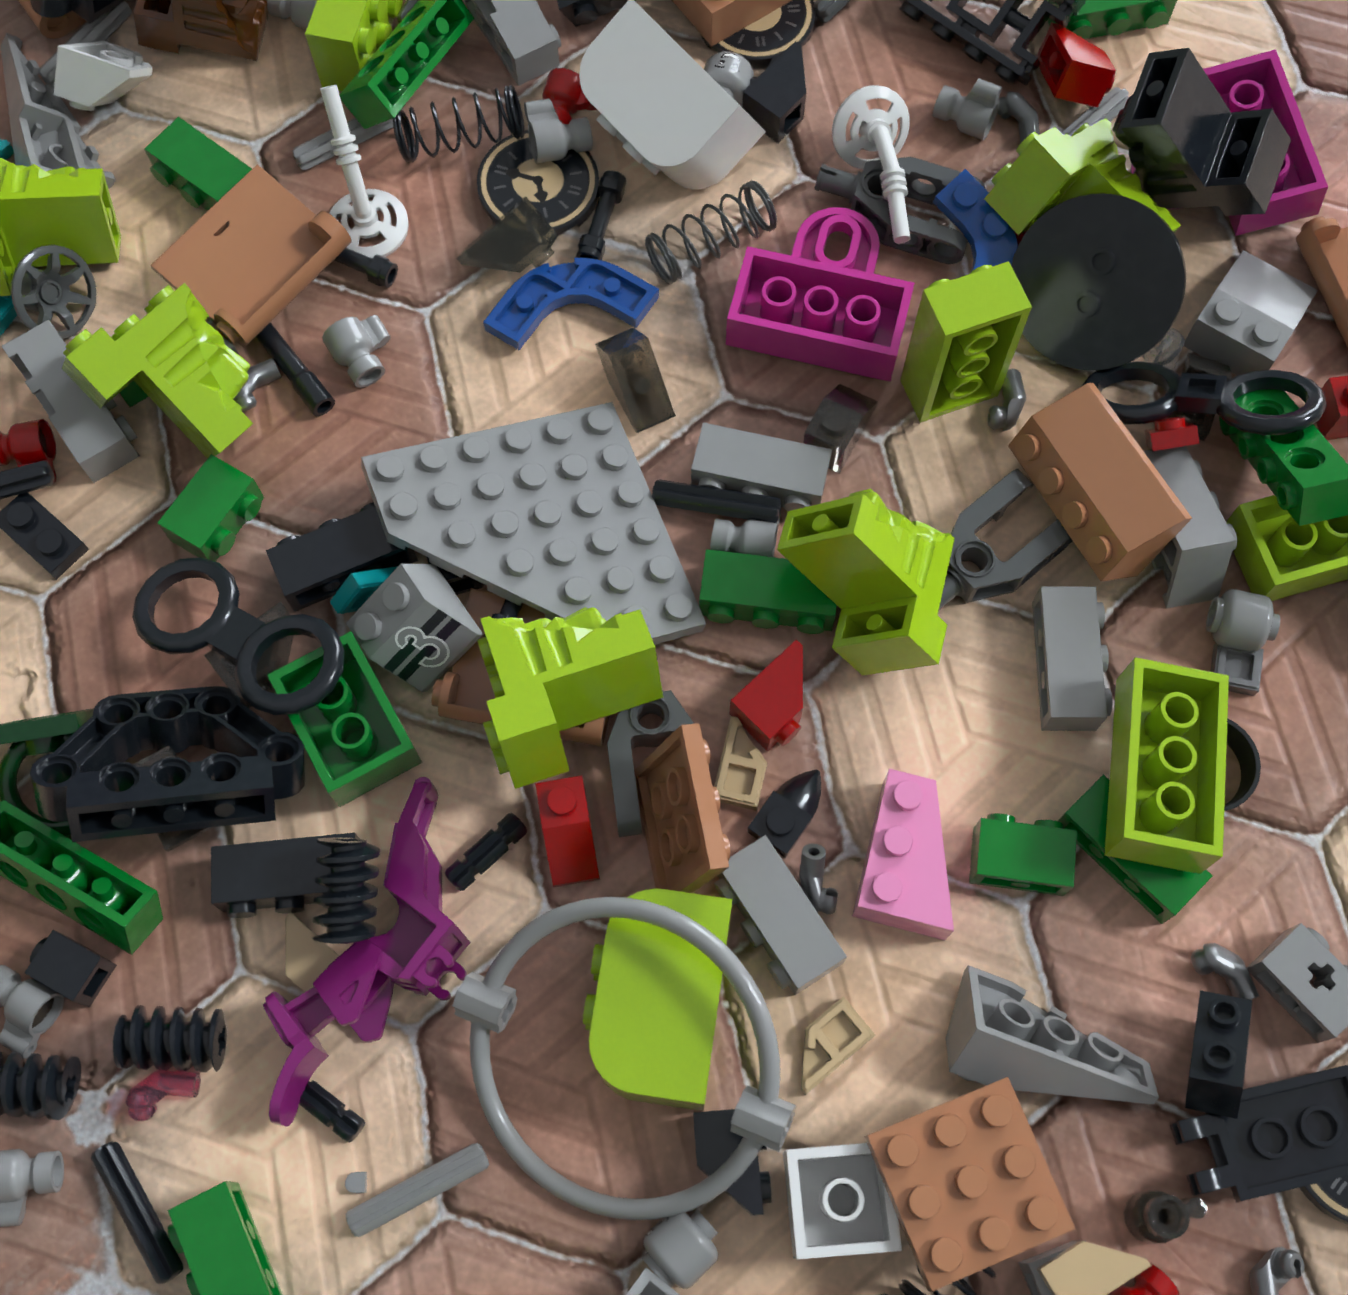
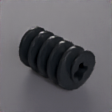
[312,838,380,944]
[113,1005,227,1073]
[0,1051,81,1120]

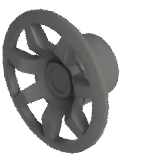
[11,245,97,339]

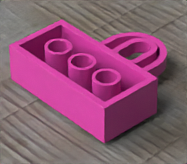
[1130,49,1328,236]
[726,207,915,382]

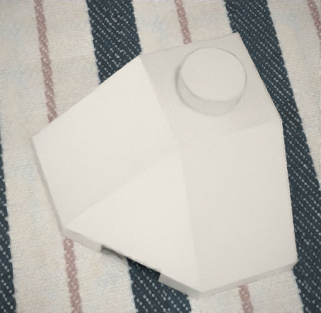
[54,41,152,111]

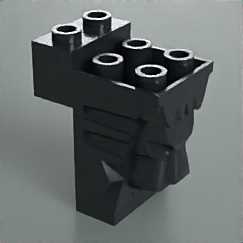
[1112,48,1291,216]

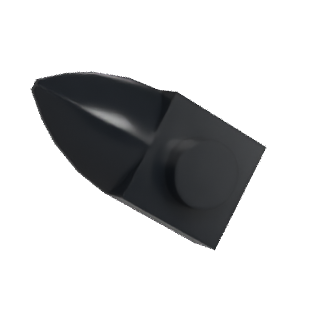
[747,769,821,858]

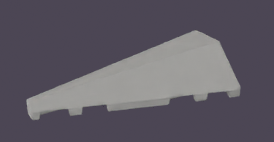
[0,33,116,189]

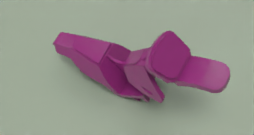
[263,777,471,1127]

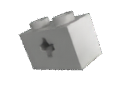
[1247,923,1348,1043]

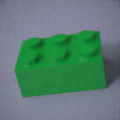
[267,631,423,807]

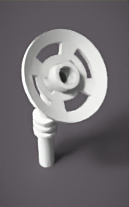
[320,85,409,259]
[832,85,910,244]

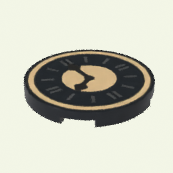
[701,0,816,69]
[477,130,599,241]

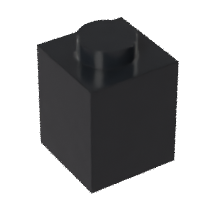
[25,930,117,1008]

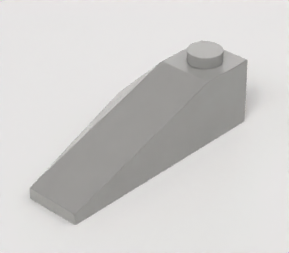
[946,965,1159,1104]

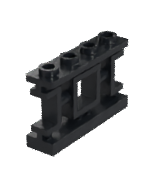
[899,0,1086,86]

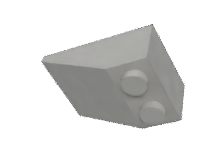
[1183,250,1318,375]

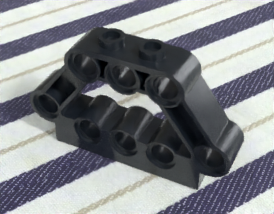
[30,686,305,842]

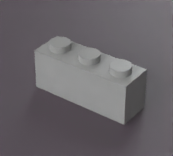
[691,423,832,511]
[1032,586,1113,731]
[714,835,847,995]

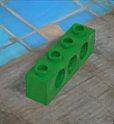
[340,0,474,129]
[1219,389,1348,526]
[0,800,163,955]

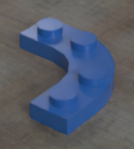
[933,169,1018,272]
[483,258,659,351]

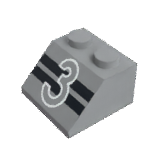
[346,564,483,692]

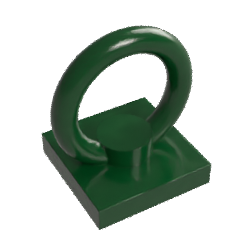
[0,708,94,836]

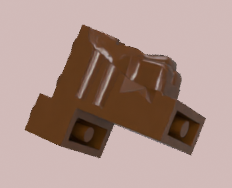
[133,0,269,61]

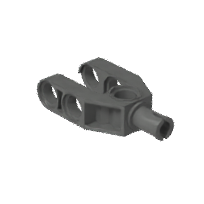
[815,157,985,264]
[939,469,1073,610]
[607,658,694,837]

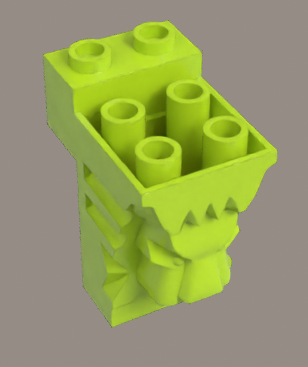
[985,118,1181,235]
[0,158,121,296]
[61,283,253,459]
[777,489,955,676]
[477,607,663,789]

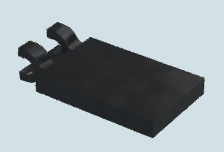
[1170,1065,1348,1202]

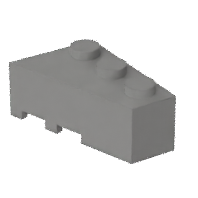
[462,0,561,86]
[2,319,139,483]
[1144,446,1237,609]

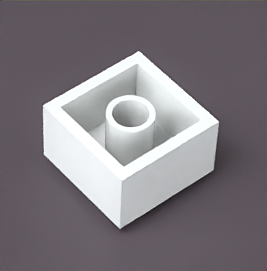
[783,1143,902,1260]

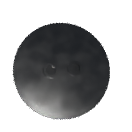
[1011,193,1186,370]

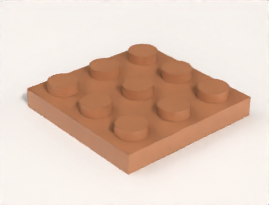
[634,723,730,893]
[864,1077,1076,1292]

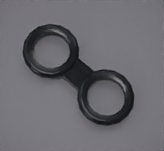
[1082,361,1327,435]
[132,557,345,716]

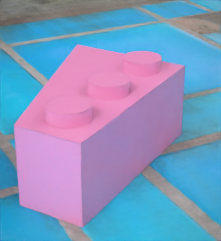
[852,768,954,940]

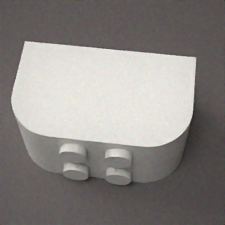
[579,0,766,190]

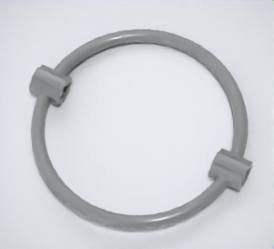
[452,897,796,1220]

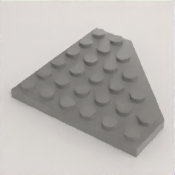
[361,402,706,645]

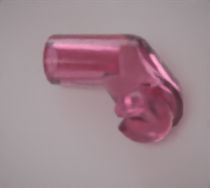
[125,1070,201,1121]

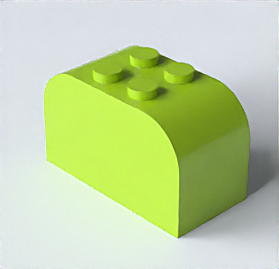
[583,889,733,1111]

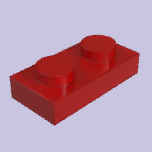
[1145,416,1200,451]

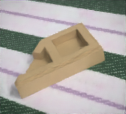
[714,716,767,811]
[285,912,339,993]
[801,996,875,1095]
[1037,1241,1151,1295]

